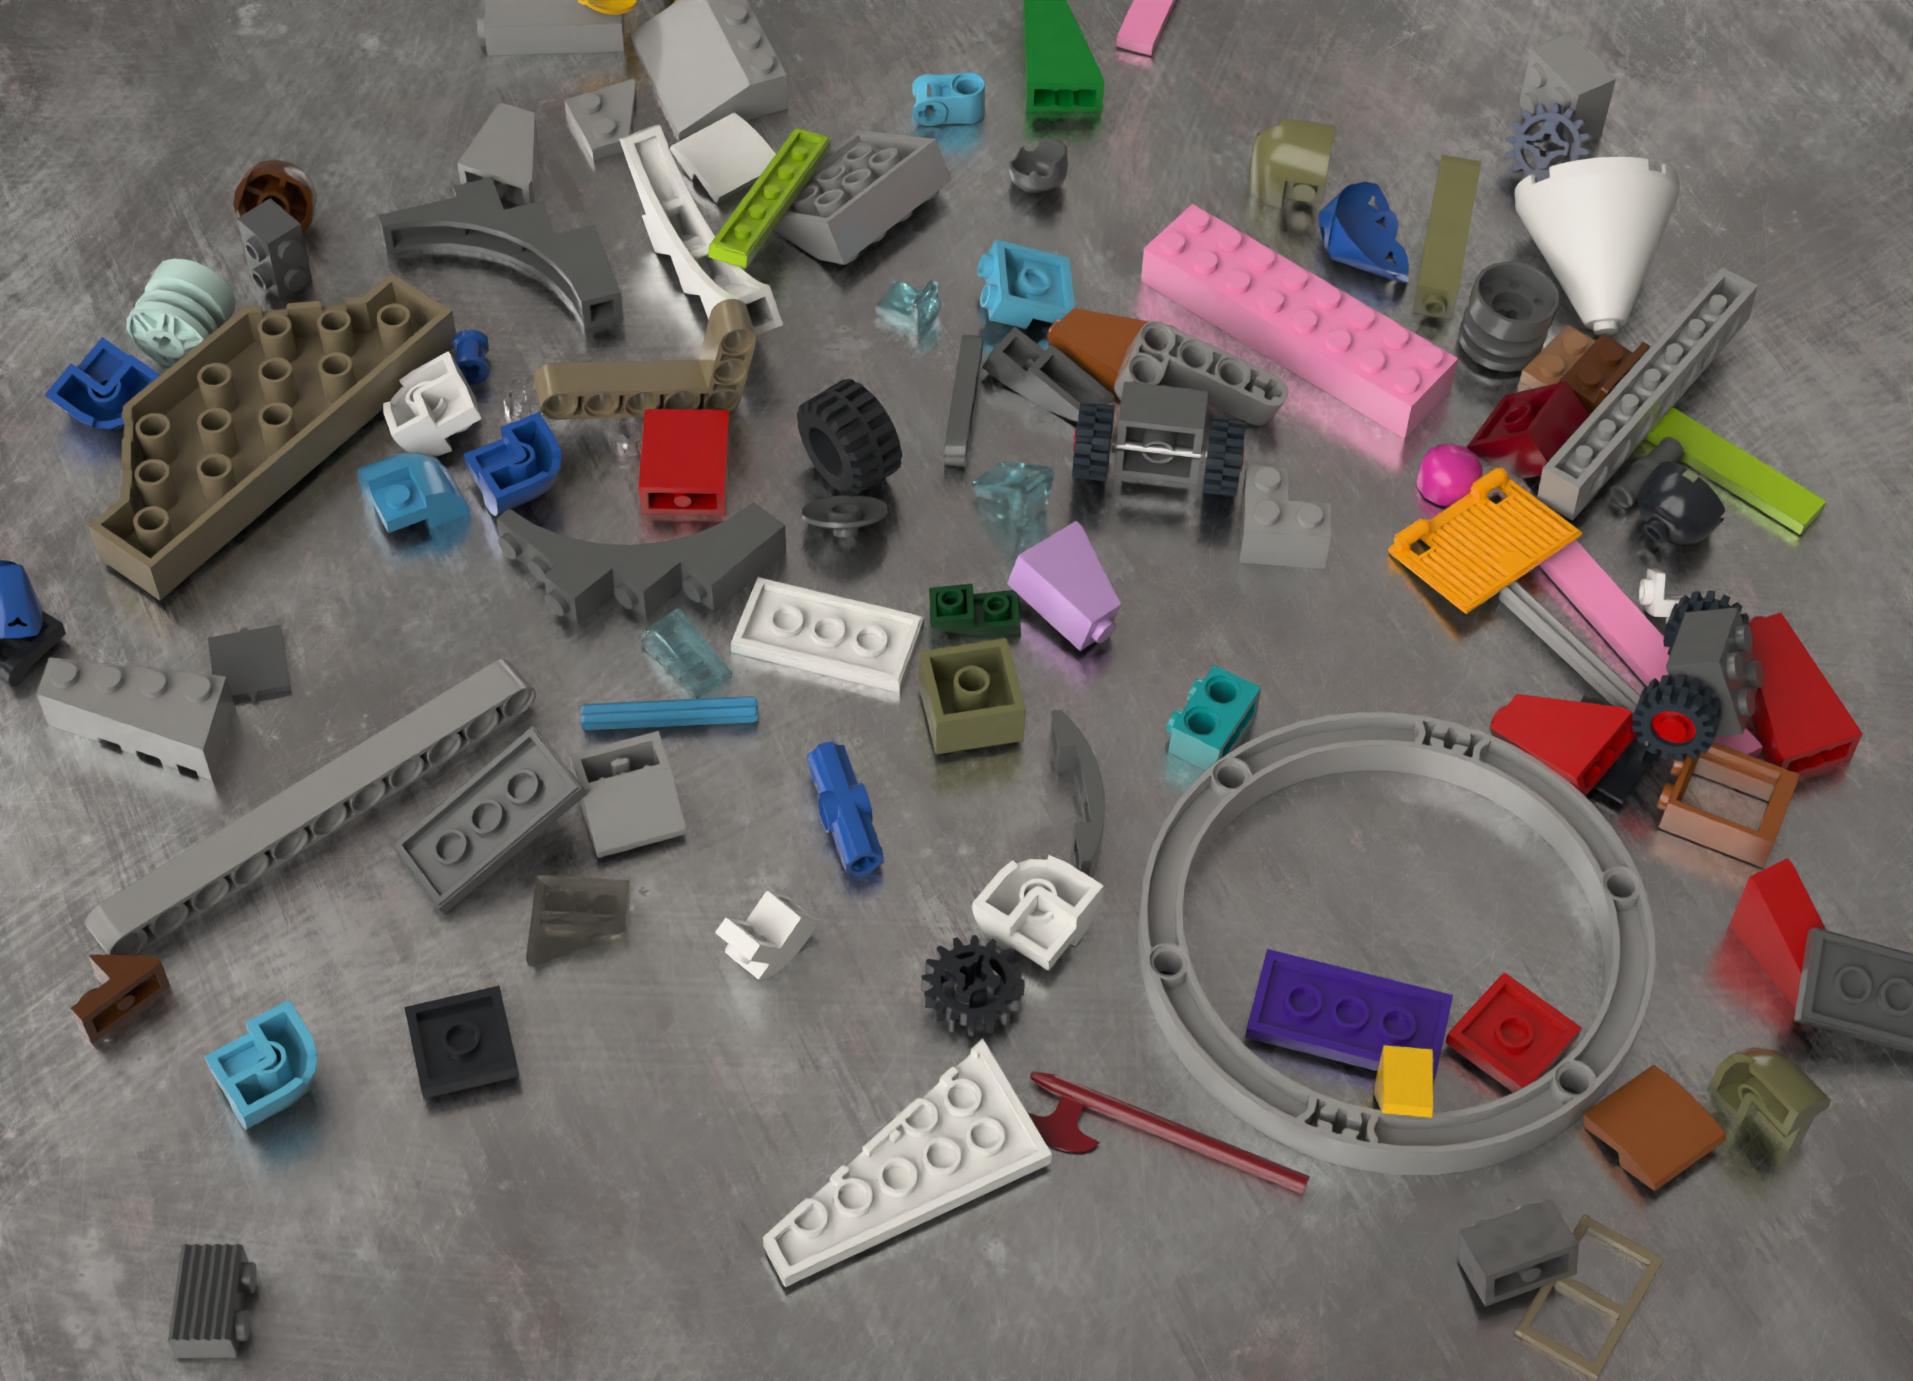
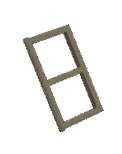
[1515,1215,1664,1380]

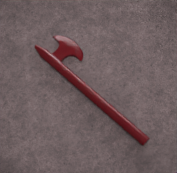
[1027,1071,1310,1195]

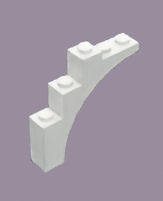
[619,125,783,336]

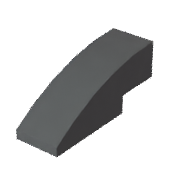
[982,326,1115,422]

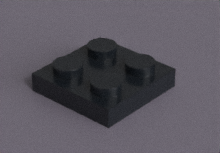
[404,986,519,1099]

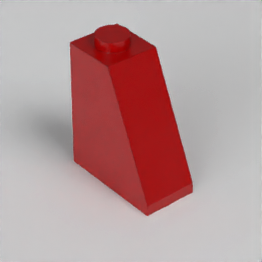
[1489,694,1638,797]
[1729,858,1826,1010]

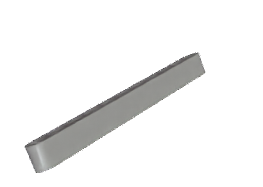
[85,659,536,955]

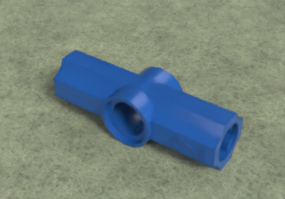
[807,741,884,876]

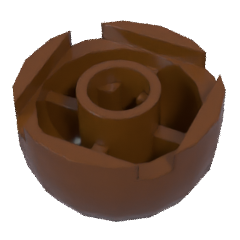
[233,159,317,234]

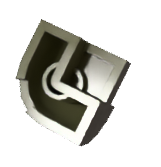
[1249,119,1336,209]
[1708,1047,1831,1149]

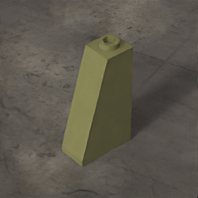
[1412,155,1481,320]

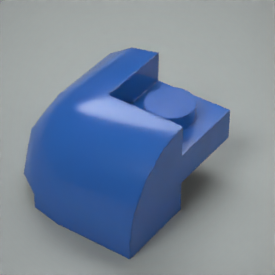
[44,337,160,431]
[463,412,562,516]

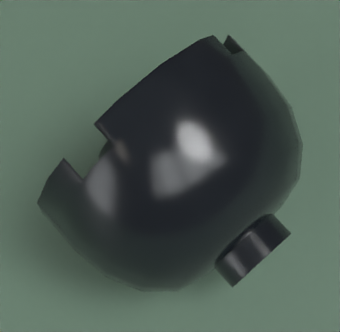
[1638,461,1725,546]

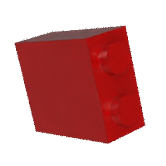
[638,408,731,515]

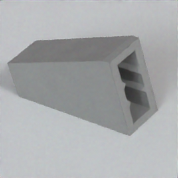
[477,0,624,56]

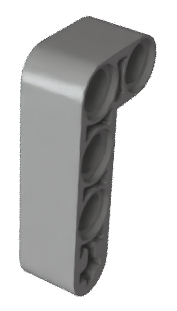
[1114,321,1288,426]

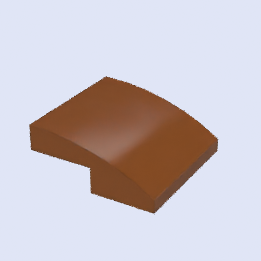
[1583,1065,1726,1191]

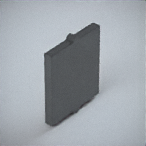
[208,625,291,701]

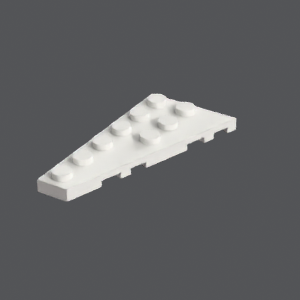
[763,1039,1052,1287]

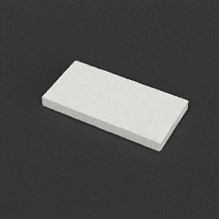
[731,577,924,693]

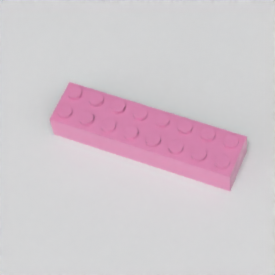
[1141,204,1458,439]

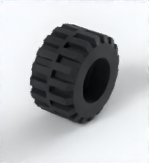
[797,379,902,497]

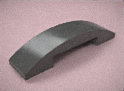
[1050,710,1105,878]

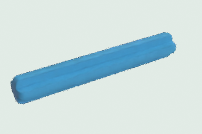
[580,696,758,730]

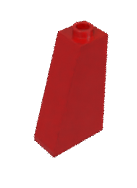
[1747,612,1863,776]

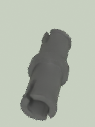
[1610,437,1684,508]

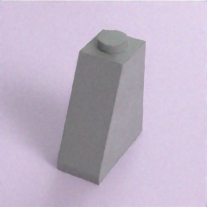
[457,102,539,208]

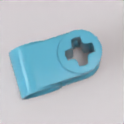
[912,72,986,126]

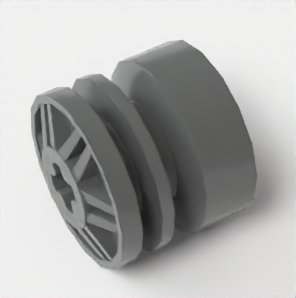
[1459,261,1559,372]

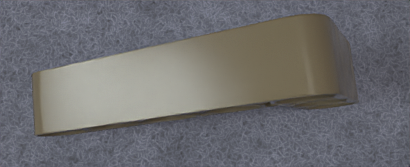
[533,299,757,420]

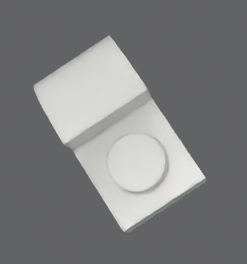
[715,890,820,980]

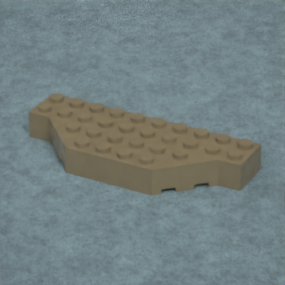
[88,273,456,600]

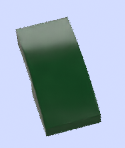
[929,584,1021,636]

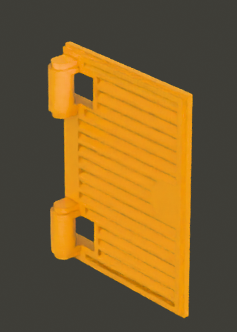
[1388,467,1582,614]

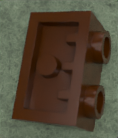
[1559,333,1650,414]

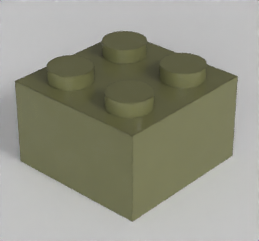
[918,638,1026,754]

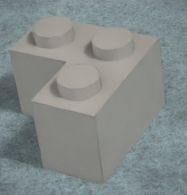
[1239,464,1331,569]

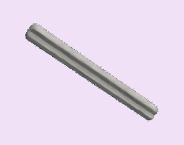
[1499,581,1640,714]

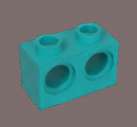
[1166,665,1261,771]

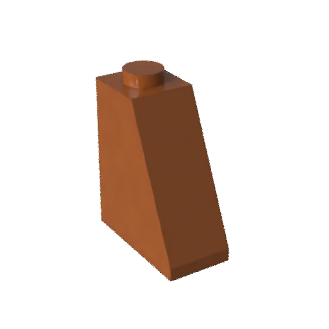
[1047,308,1177,401]

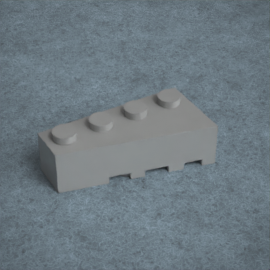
[36,657,235,781]

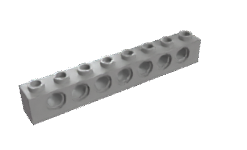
[1537,267,1758,520]

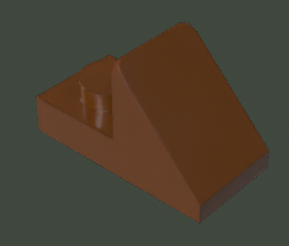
[70,954,170,1044]

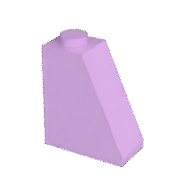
[1007,521,1121,651]

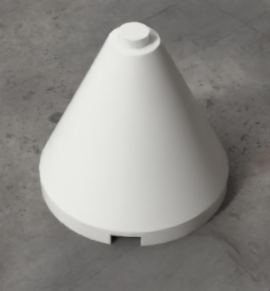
[1515,157,1679,335]

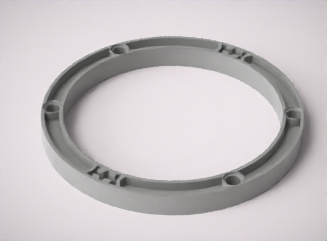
[1137,712,1656,1175]

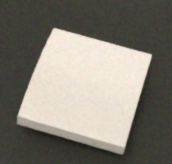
[670,113,776,204]

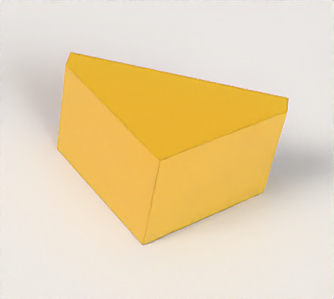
[1374,1045,1433,1118]

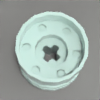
[126,258,236,367]

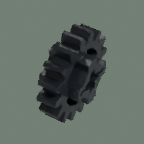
[921,935,1025,1036]

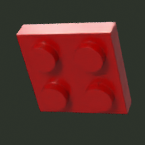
[1445,972,1582,1093]

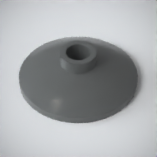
[802,495,888,537]

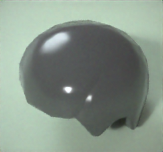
[1009,138,1068,194]

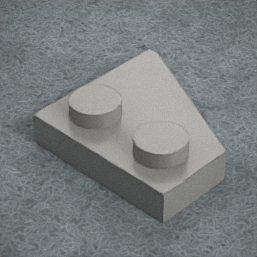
[564,79,637,161]

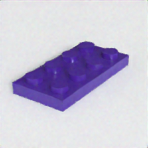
[1245,949,1453,1084]

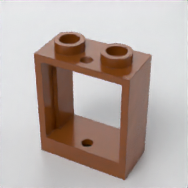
[1656,742,1800,868]

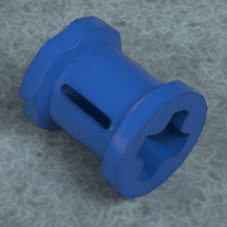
[453,330,489,385]

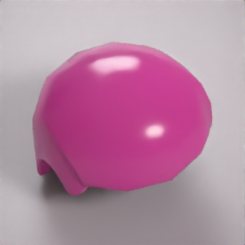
[1416,443,1483,507]

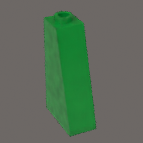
[1022,0,1104,112]

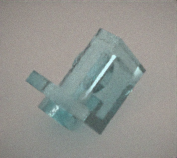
[876,280,941,335]

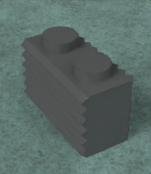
[168,1243,257,1358]

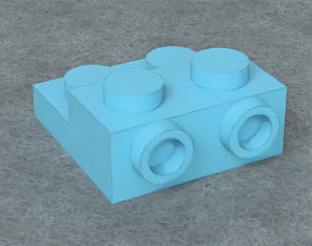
[977,239,1075,329]

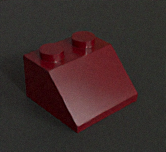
[1466,381,1590,479]

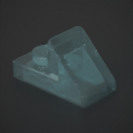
[971,461,1054,528]

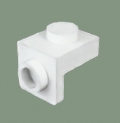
[1639,568,1691,623]

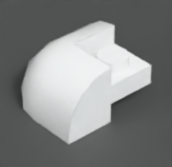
[383,351,482,456]
[972,855,1104,971]

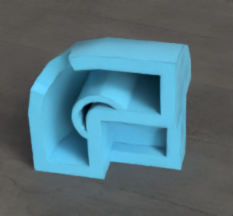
[204,1000,318,1129]

